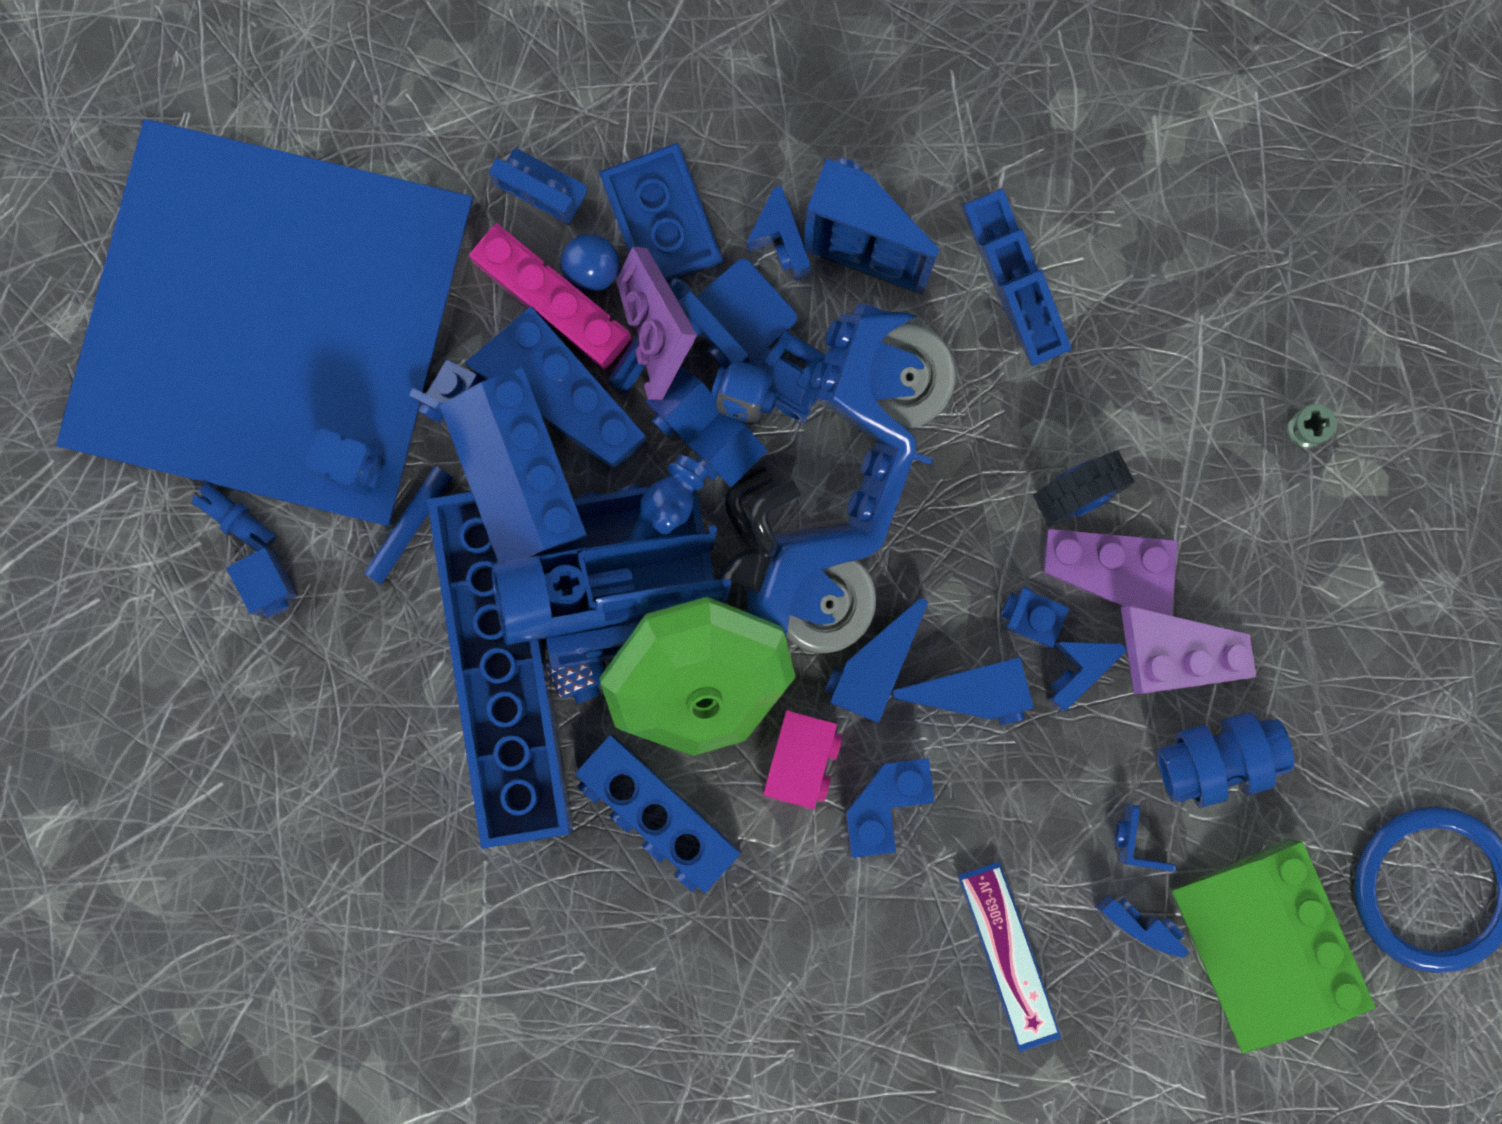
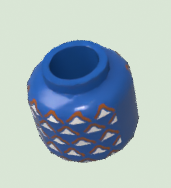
[545,658,607,704]

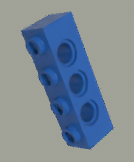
[575,735,741,893]

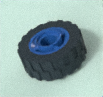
[1033,450,1135,527]

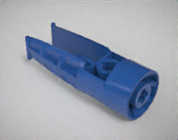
[491,525,731,646]

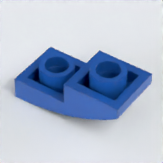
[1095,895,1189,958]

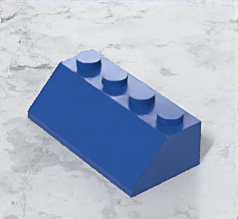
[439,367,586,562]

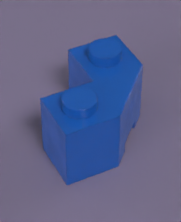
[645,366,768,487]
[845,758,935,858]

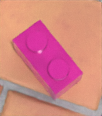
[763,710,843,810]

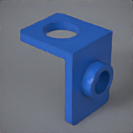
[1114,804,1176,872]

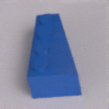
[465,306,647,471]

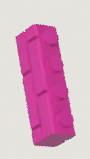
[469,223,632,372]

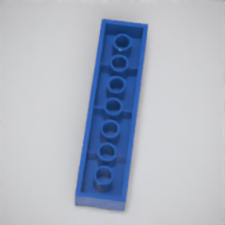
[427,492,574,849]

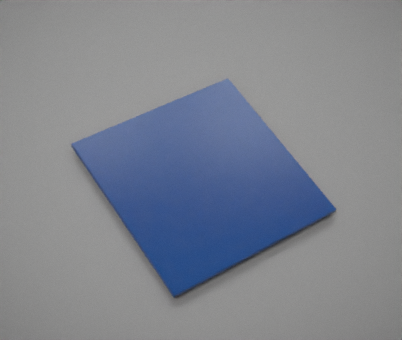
[56,119,474,527]

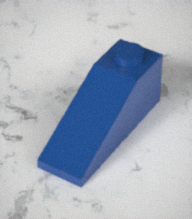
[825,598,929,723]
[891,657,1034,726]

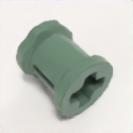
[1287,404,1336,449]

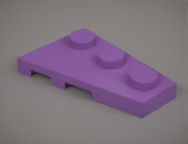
[617,247,697,400]

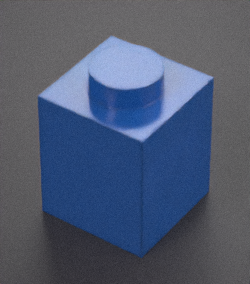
[226,547,298,619]

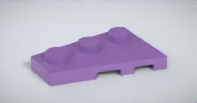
[1042,529,1177,616]
[1121,606,1256,695]

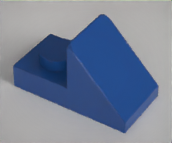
[747,186,811,280]
[1047,642,1127,712]

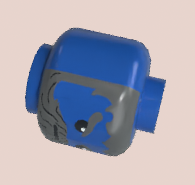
[711,361,779,424]

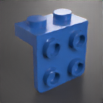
[679,259,797,368]

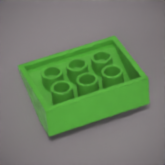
[1171,839,1376,1054]

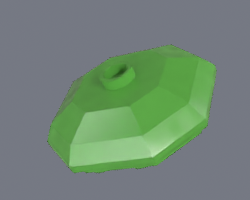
[599,597,796,756]

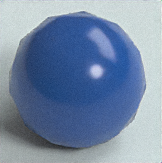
[560,234,619,293]

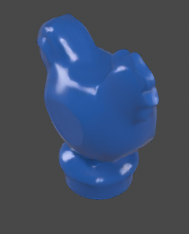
[629,455,708,541]

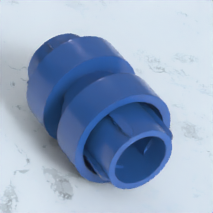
[1157,712,1294,808]

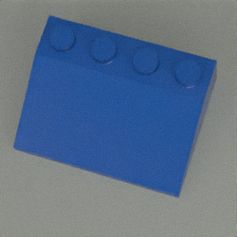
[804,158,939,295]

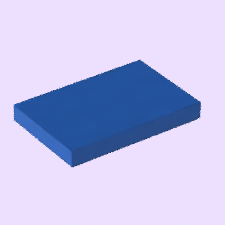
[599,142,723,283]

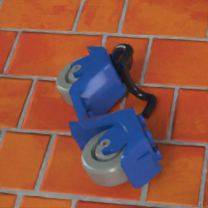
[718,304,955,653]

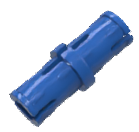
[191,483,277,552]

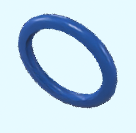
[1354,806,1502,974]

